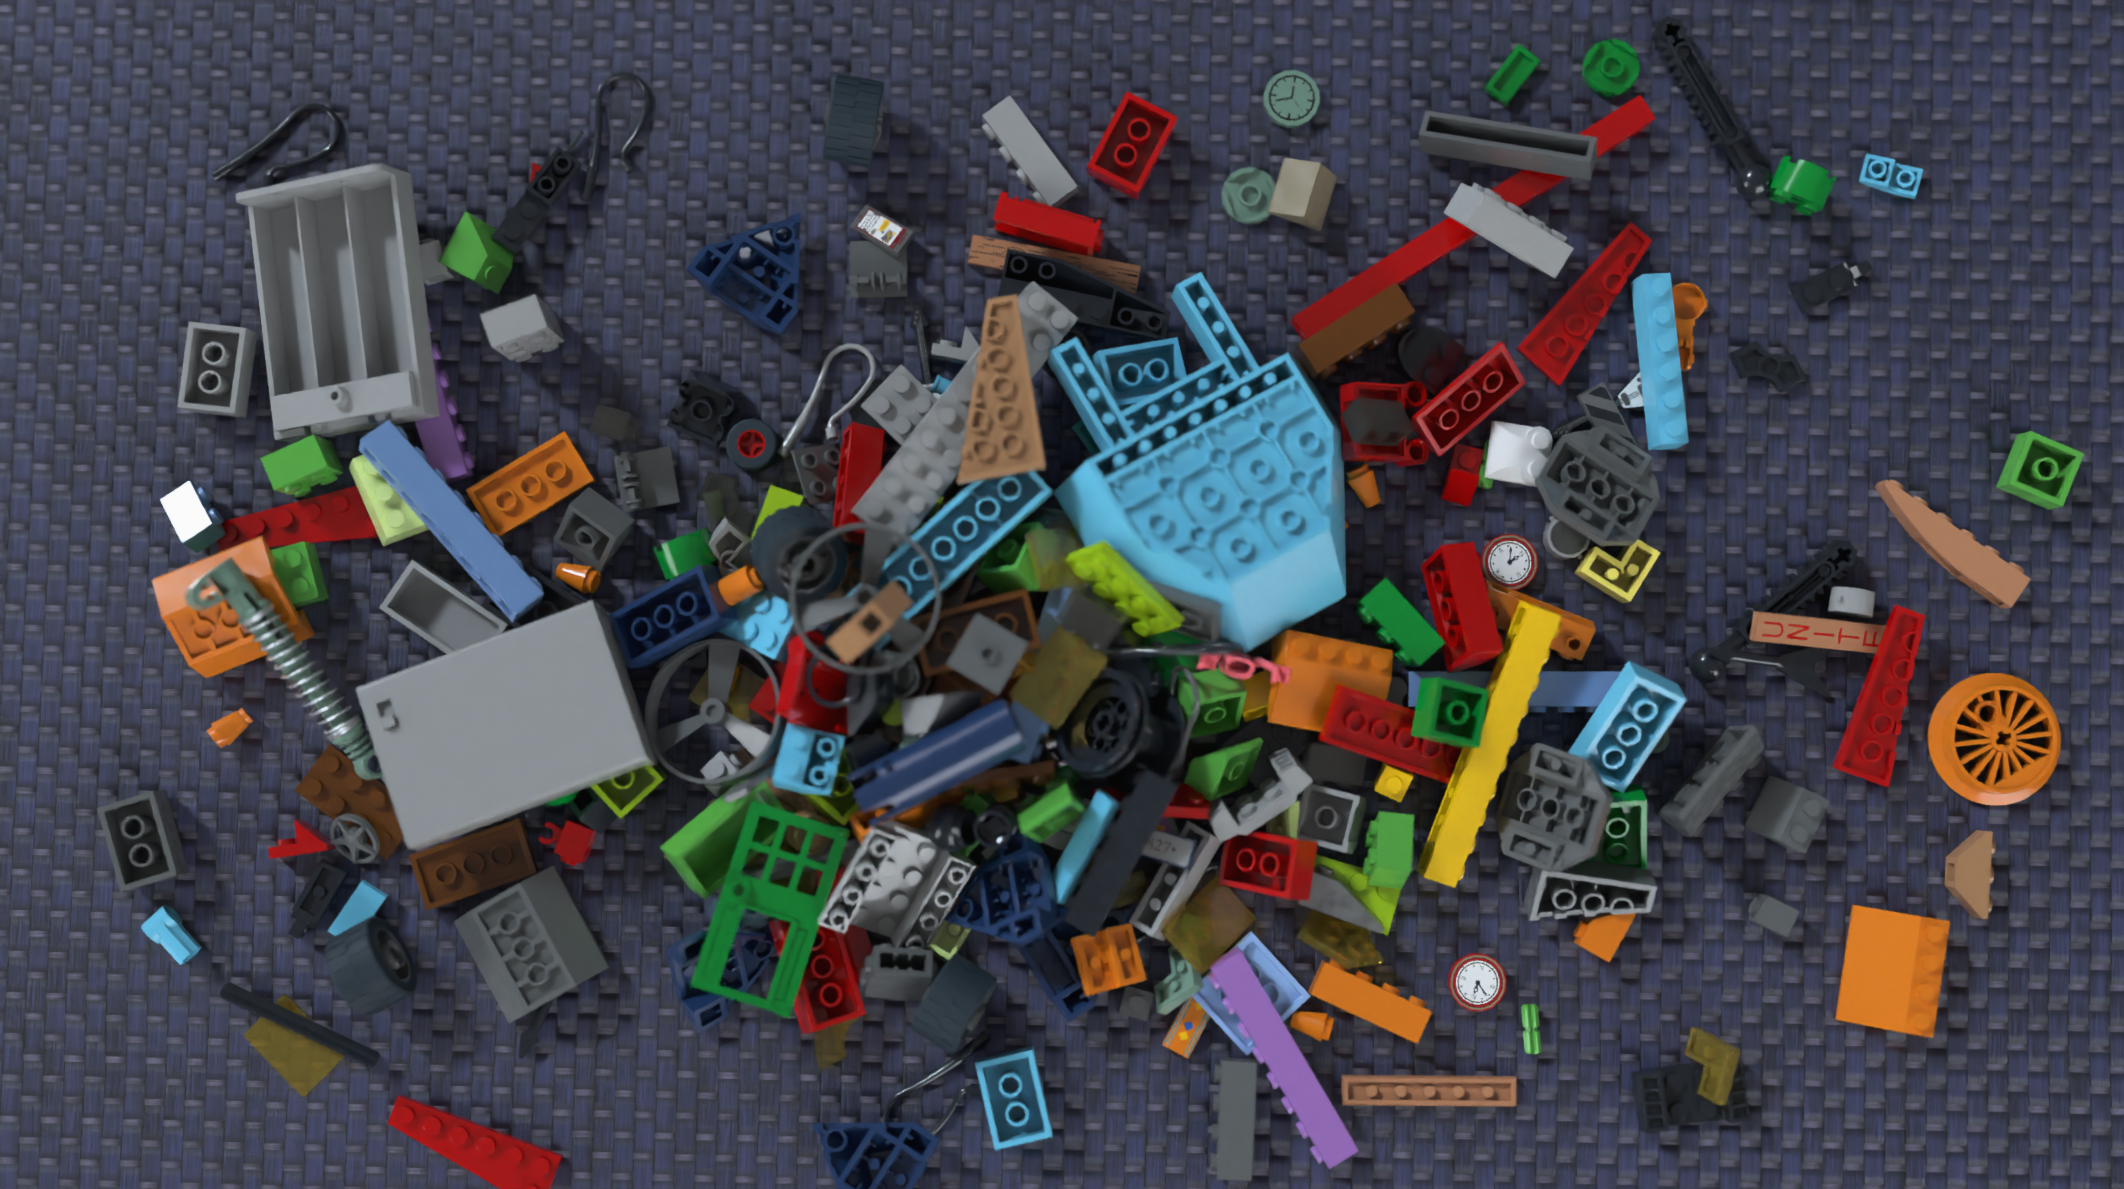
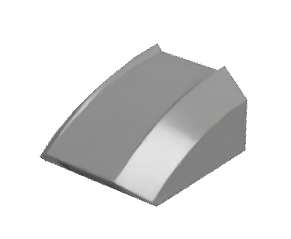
[1296,783,1367,854]

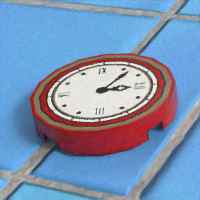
[1480,534,1538,590]
[1447,953,1507,1012]

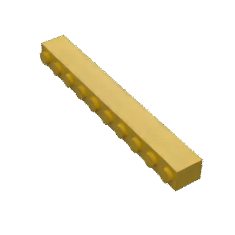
[1415,600,1561,888]

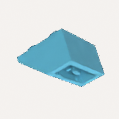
[772,723,845,795]

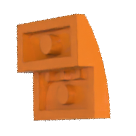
[1070,923,1147,996]

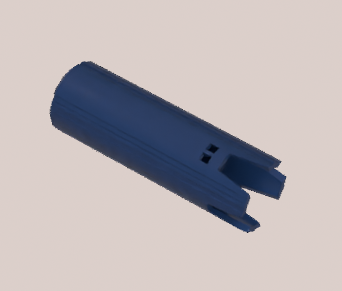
[847,698,1028,827]

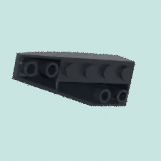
[998,249,1171,340]

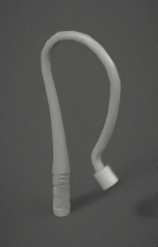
[777,343,877,458]

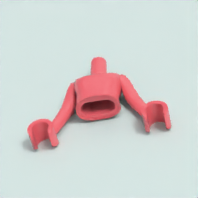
[1197,651,1291,685]

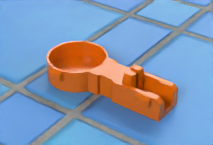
[1672,283,1708,371]

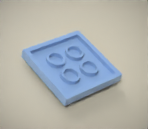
[1192,931,1311,1055]

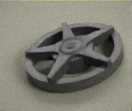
[330,814,380,864]

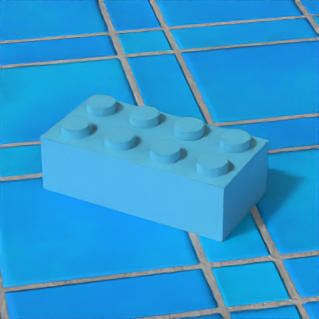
[1568,661,1686,793]

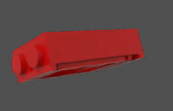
[993,191,1105,257]

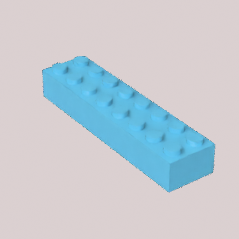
[843,471,1052,652]

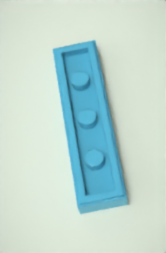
[1052,789,1120,905]

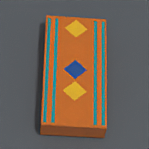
[1162,996,1210,1058]

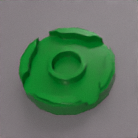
[1582,39,1640,97]

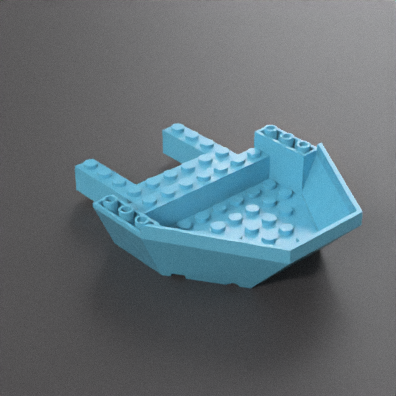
[1047,272,1346,654]

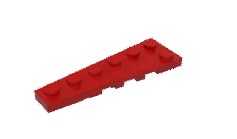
[1515,222,1652,387]
[217,486,379,552]
[1832,605,1925,787]
[387,1095,563,1189]

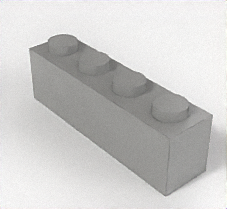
[981,95,1078,208]
[1129,821,1221,941]

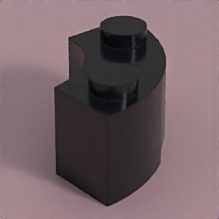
[843,731,892,794]

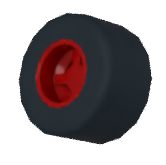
[726,418,780,472]

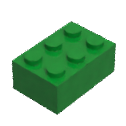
[1353,578,1445,668]

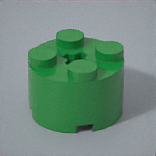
[1768,156,1837,216]
[653,527,718,581]

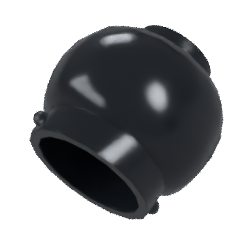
[926,802,978,852]

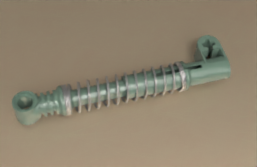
[185,557,384,780]

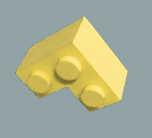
[1574,539,1660,604]

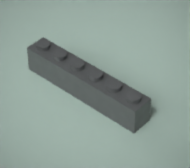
[1419,110,1597,180]

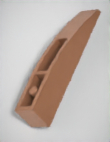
[1875,480,2031,609]

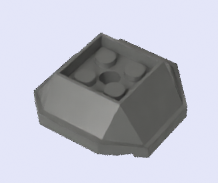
[1534,425,1660,546]
[1495,743,1613,873]

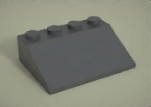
[1656,725,1764,837]

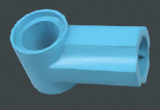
[141,905,202,965]

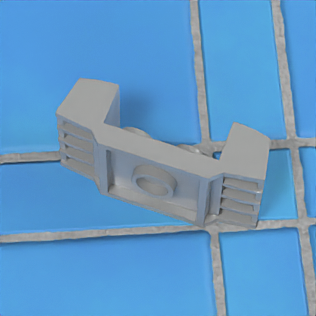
[1208,747,1313,843]

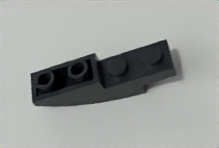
[491,147,582,256]

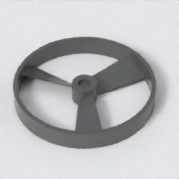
[789,523,940,674]
[645,639,788,786]

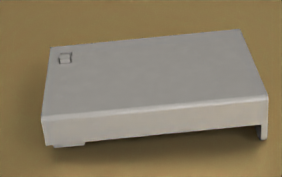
[236,164,440,442]
[356,600,658,850]

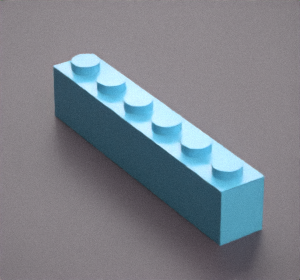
[1631,273,1689,451]

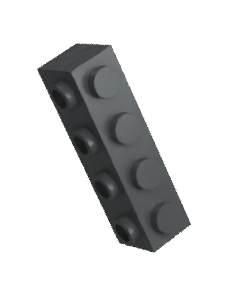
[1210,1057,1257,1181]

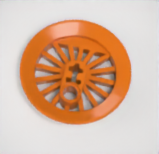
[1928,673,2061,806]

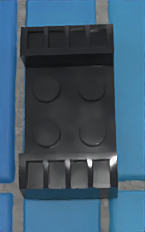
[1631,1058,1750,1133]

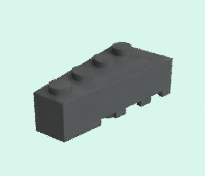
[1524,860,1657,921]

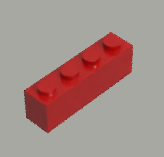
[833,422,887,545]

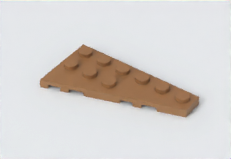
[957,294,1046,484]

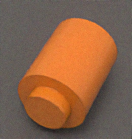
[718,564,764,606]

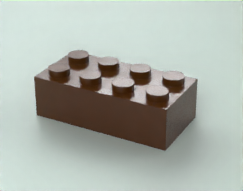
[1293,282,1415,382]
[911,588,1042,679]

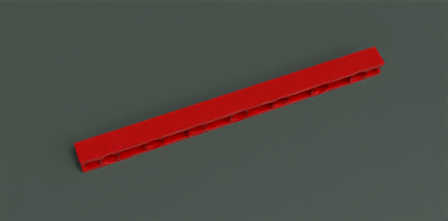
[1290,95,1656,341]

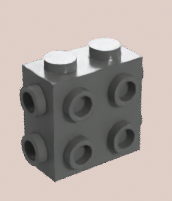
[860,944,937,1001]

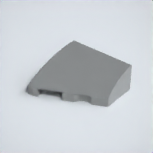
[709,517,754,578]

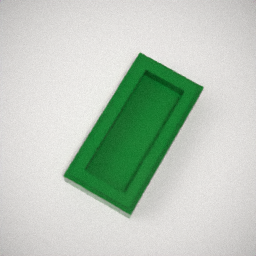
[1483,43,1541,107]

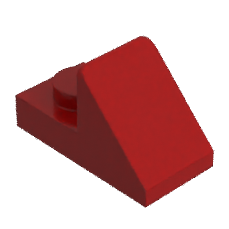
[1441,443,1484,507]
[268,819,336,859]

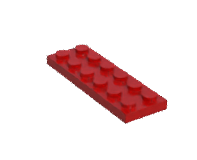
[1318,684,1462,784]

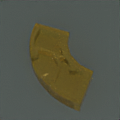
[815,1017,860,1070]

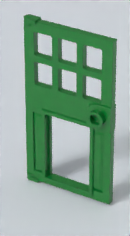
[690,800,851,1018]

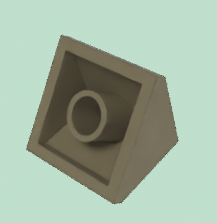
[1267,158,1337,231]

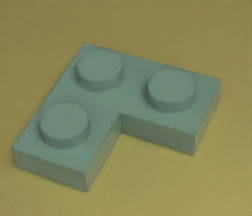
[1154,935,1203,1015]

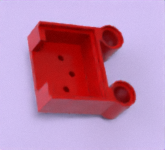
[1340,381,1429,467]
[775,630,871,738]

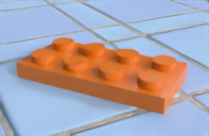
[466,431,596,538]

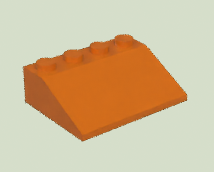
[1268,629,1393,732]
[1835,905,1950,1038]

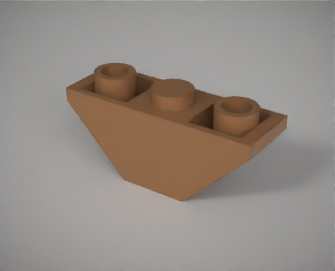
[826,581,913,664]
[1944,830,1996,919]

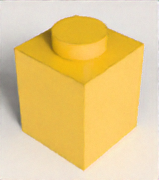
[1374,762,1413,803]

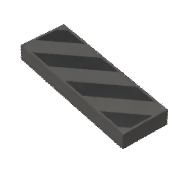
[1577,382,1637,446]

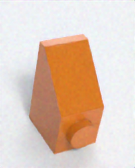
[1573,912,1637,962]

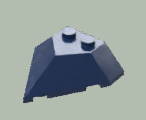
[686,212,801,335]
[944,827,1058,945]
[1015,907,1135,1022]
[666,930,776,1034]
[812,1122,940,1189]

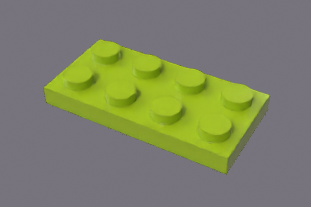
[1065,541,1184,638]

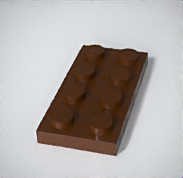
[294,744,404,860]
[409,818,539,911]

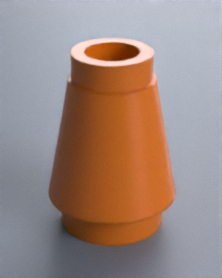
[1346,463,1381,508]
[555,562,601,594]
[207,707,253,748]
[1290,1011,1334,1042]

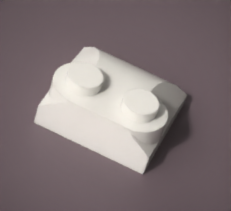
[1484,421,1553,487]

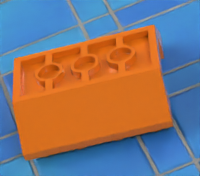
[152,535,315,679]

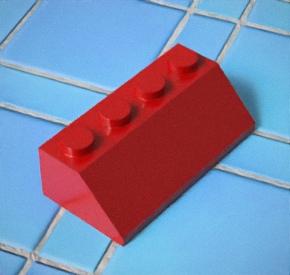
[1409,341,1526,457]
[1421,542,1503,674]
[768,903,866,1034]

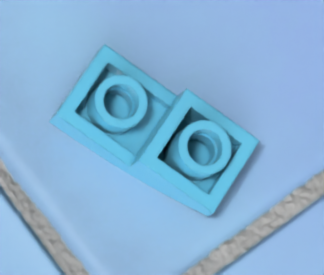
[1859,154,1923,199]
[328,879,388,936]

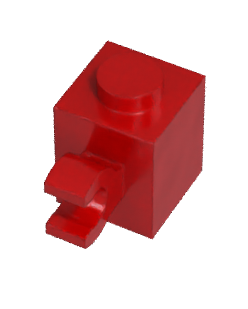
[539,819,597,866]

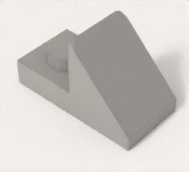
[931,326,979,364]

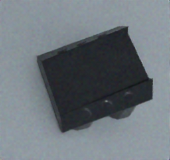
[667,370,743,447]

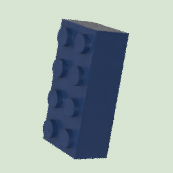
[609,565,739,669]

